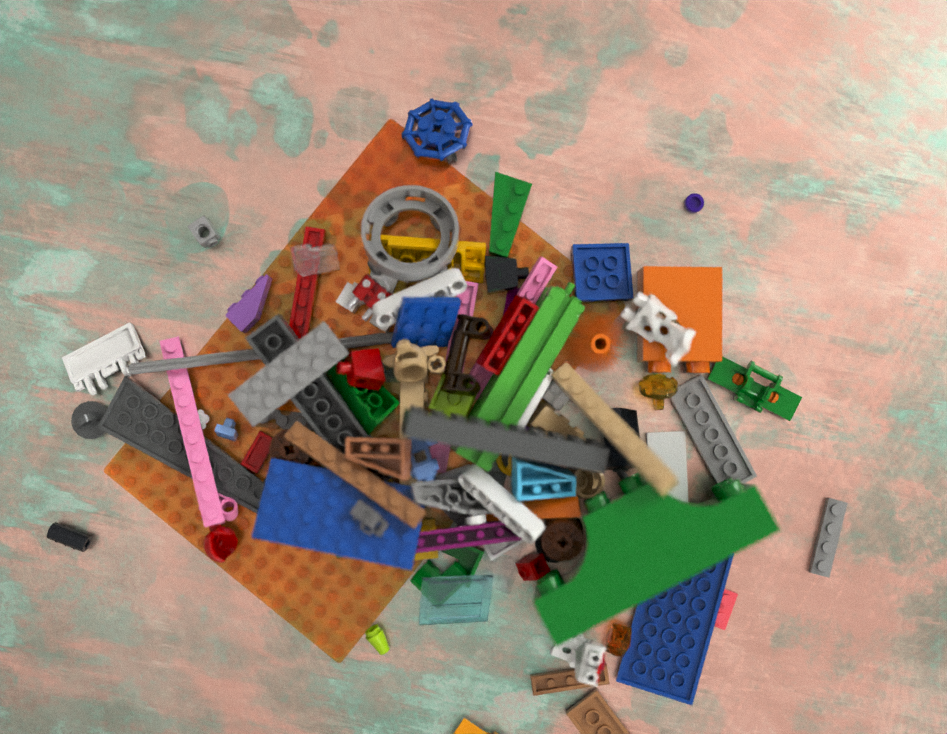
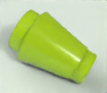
[365,624,390,655]

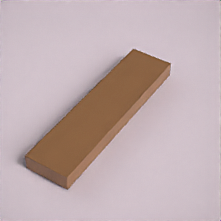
[530,663,610,696]

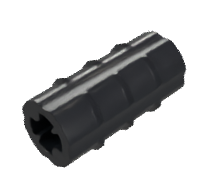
[47,522,92,552]

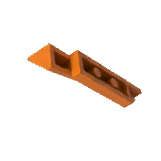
[485,495,581,522]

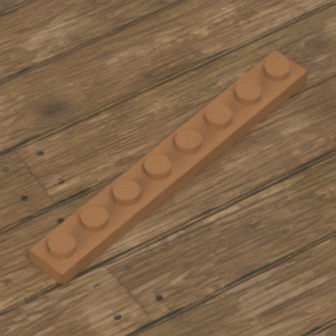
[284,421,426,530]

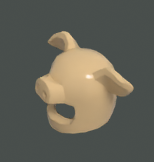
[382,339,439,384]
[568,467,605,498]

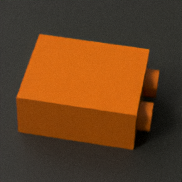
[637,266,722,373]

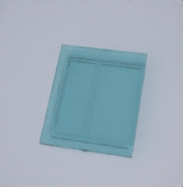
[418,575,493,625]

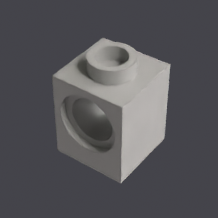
[188,215,221,248]

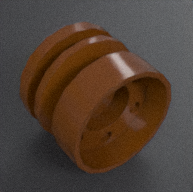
[269,429,313,465]
[542,517,584,562]

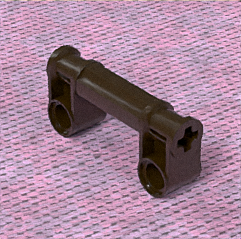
[440,314,493,396]

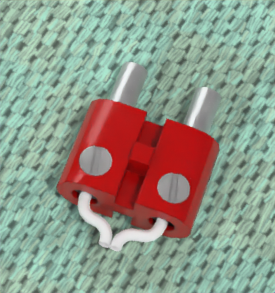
[346,274,392,322]

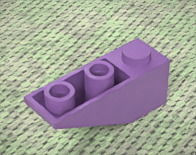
[225,274,272,333]

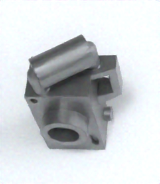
[350,500,389,537]

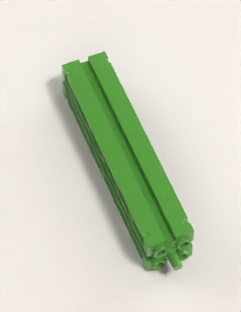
[450,282,586,472]

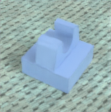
[214,418,238,442]

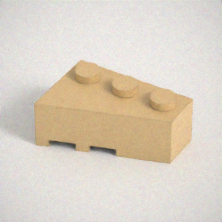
[528,402,586,441]

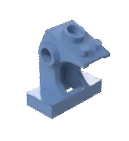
[408,438,440,482]

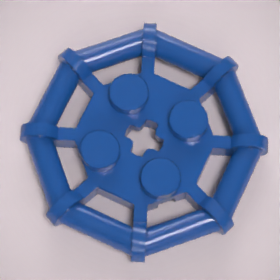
[401,98,473,161]

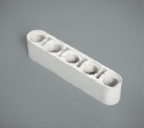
[372,268,467,327]
[458,464,545,544]

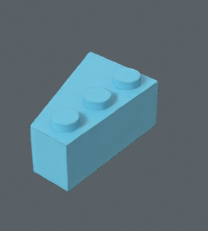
[511,456,576,501]

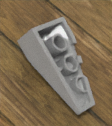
[410,478,493,516]

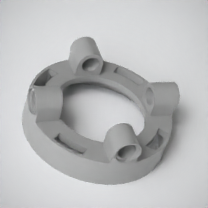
[361,185,459,281]

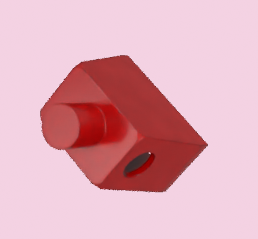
[336,348,386,390]

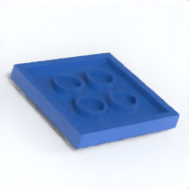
[571,243,634,302]
[391,297,461,348]

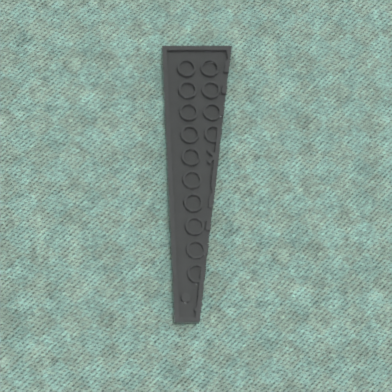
[97,376,264,513]

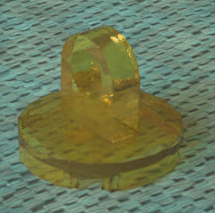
[639,374,678,411]

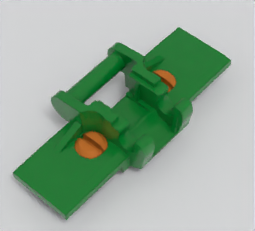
[707,356,802,421]

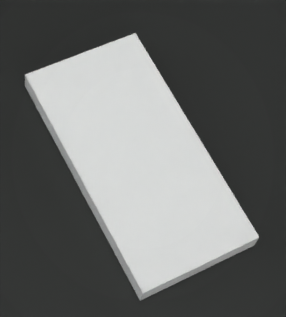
[646,431,689,502]

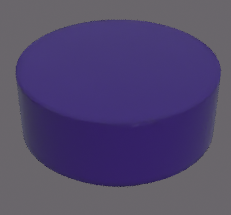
[684,193,704,213]

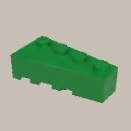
[489,172,532,258]
[326,355,400,435]

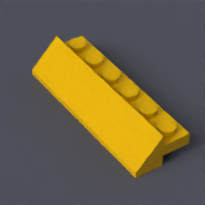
[369,234,486,283]

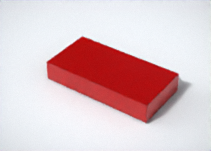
[241,430,273,474]

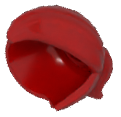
[204,520,238,563]

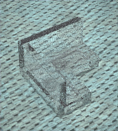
[290,244,340,277]

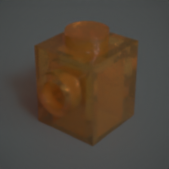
[605,623,632,657]

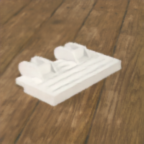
[62,322,146,395]

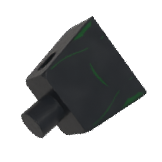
[485,256,529,295]

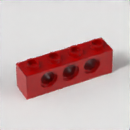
[476,295,539,376]

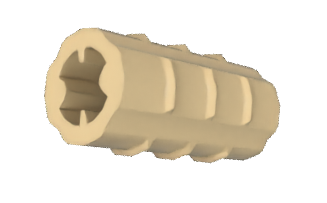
[428,355,446,375]

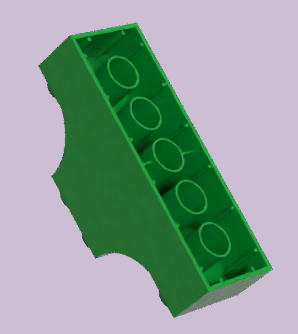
[533,472,781,647]

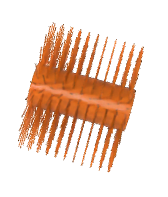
[565,311,629,373]

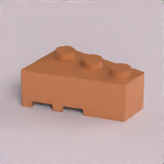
[345,437,412,481]

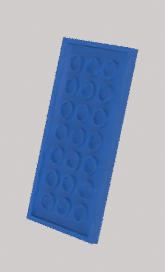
[251,458,425,570]
[616,555,734,705]

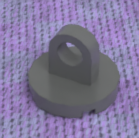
[71,401,107,439]

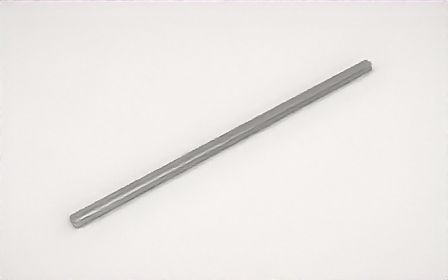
[129,332,393,375]

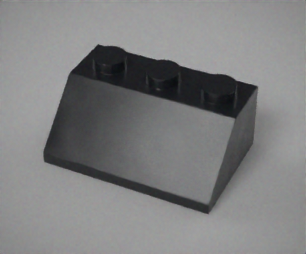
[600,408,640,470]

